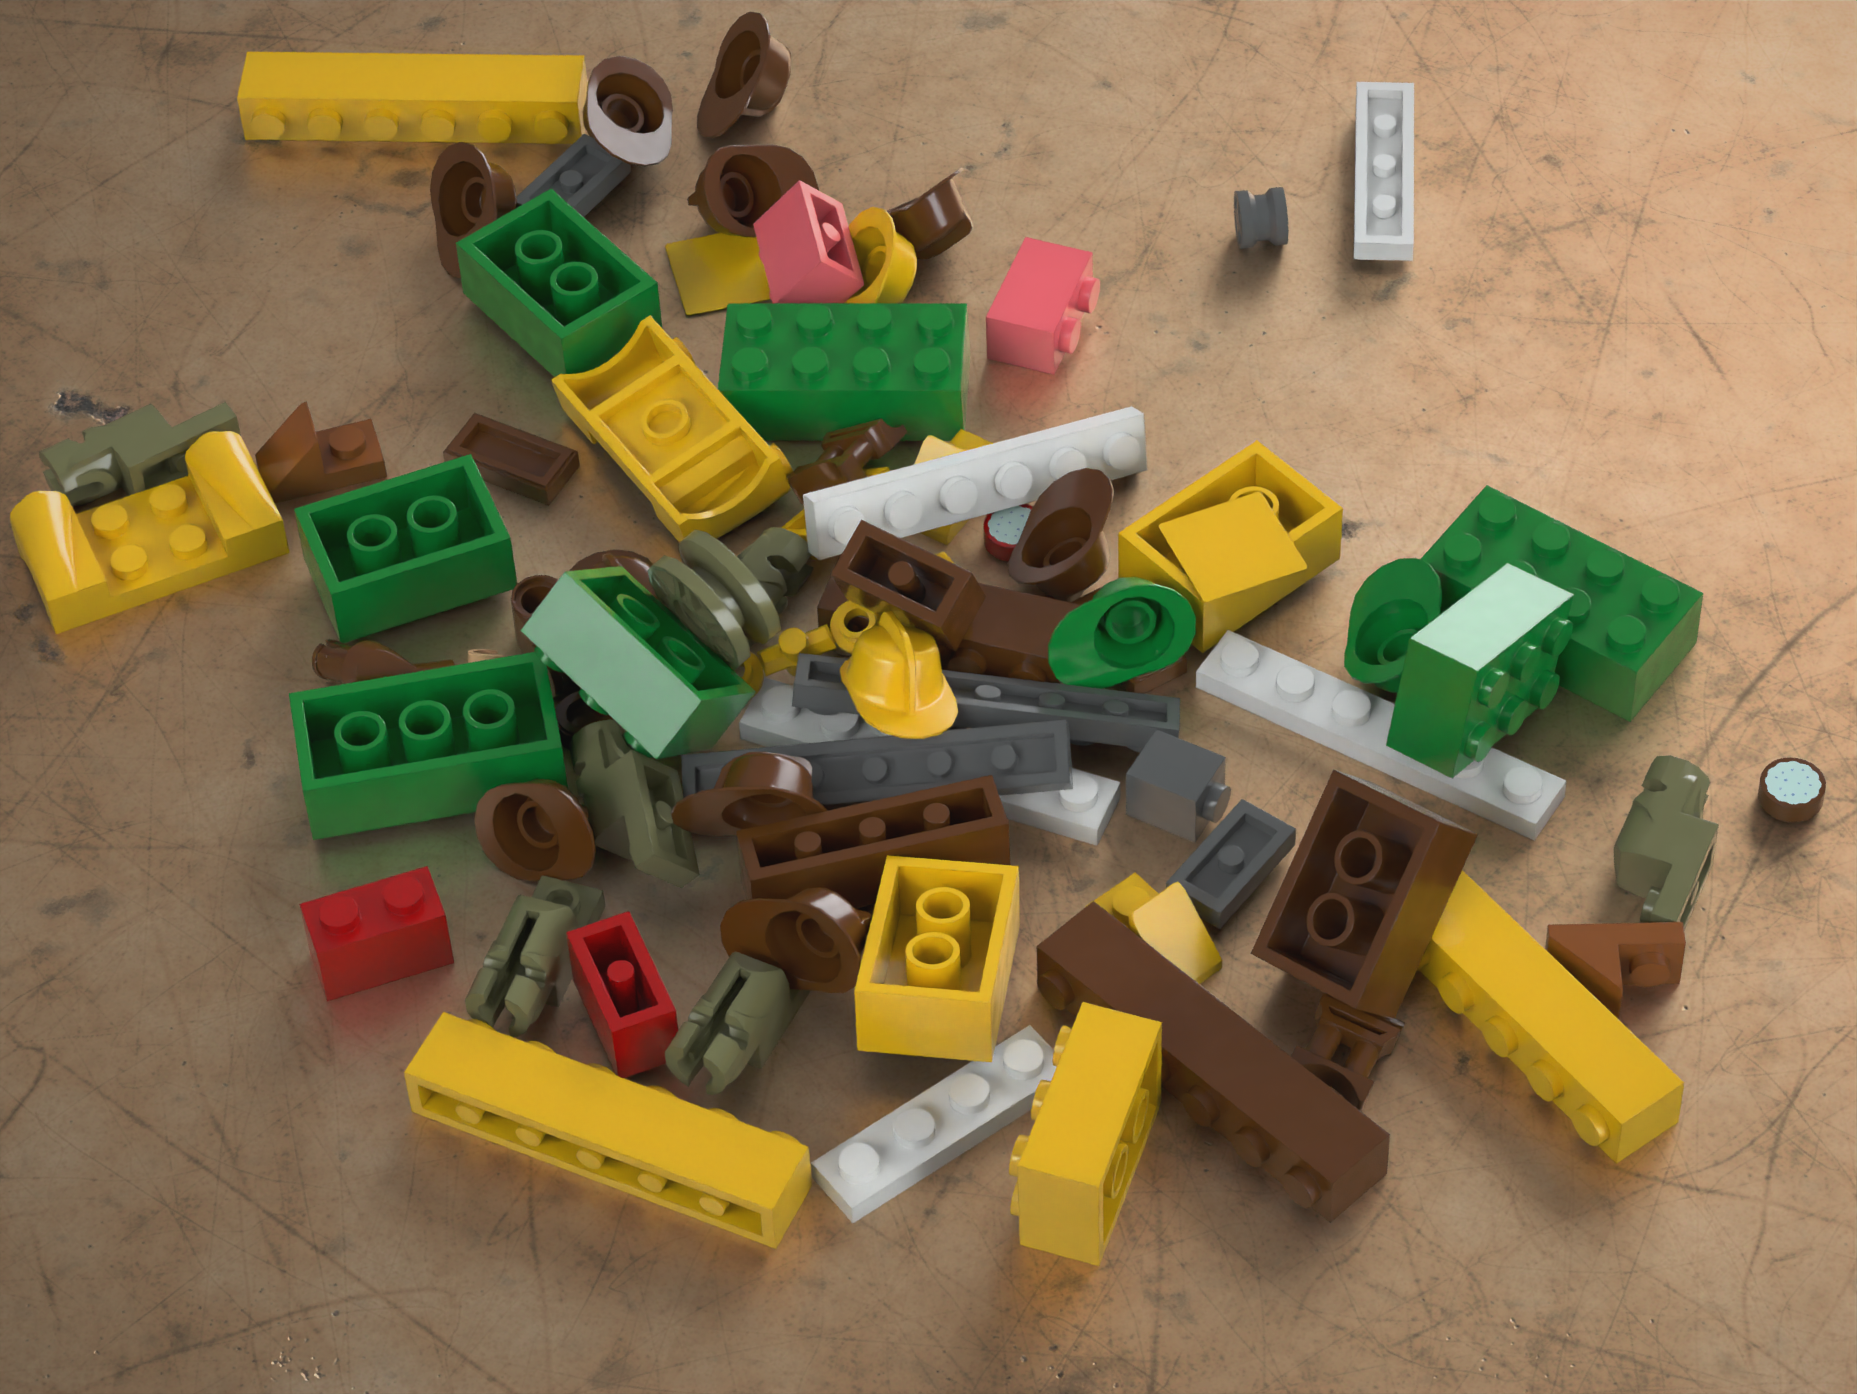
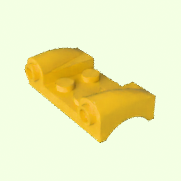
[551,315,793,543]
[10,431,290,634]

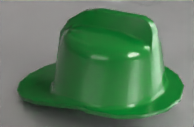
[1344,558,1442,693]
[1048,577,1196,689]

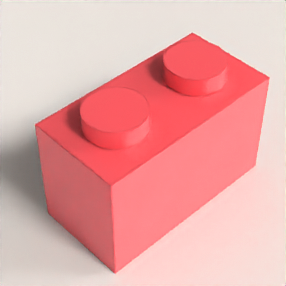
[753,180,864,303]
[986,237,1100,375]

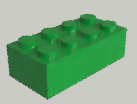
[718,303,970,441]
[1420,485,1704,722]
[289,652,568,840]

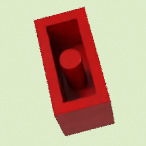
[299,866,454,1002]
[566,911,678,1078]

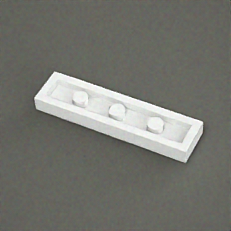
[1354,82,1414,261]
[811,1025,1057,1223]

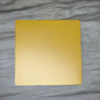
[665,233,770,315]
[1159,492,1307,602]

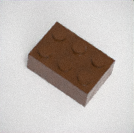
[1250,770,1478,1019]

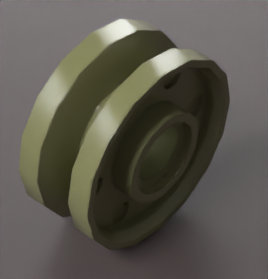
[648,529,781,671]

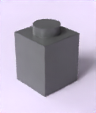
[1126,729,1231,843]

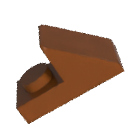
[255,401,387,503]
[1545,922,1686,1019]

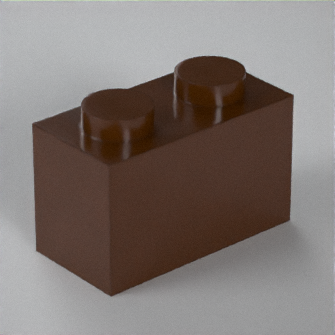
[830,519,986,652]

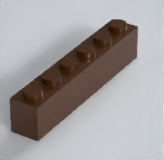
[1036,901,1390,1223]

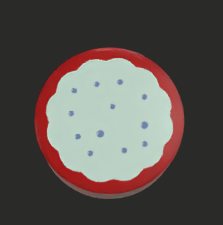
[983,504,1033,562]

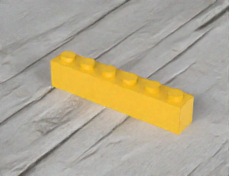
[237,51,588,144]
[1417,870,1684,1164]
[404,1012,812,1249]

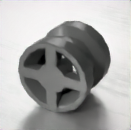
[1234,187,1289,249]

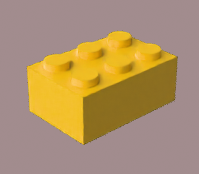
[1118,440,1343,653]
[854,855,1020,1062]
[1009,1002,1162,1266]

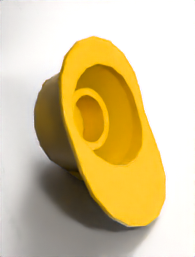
[845,207,917,303]
[839,611,958,739]

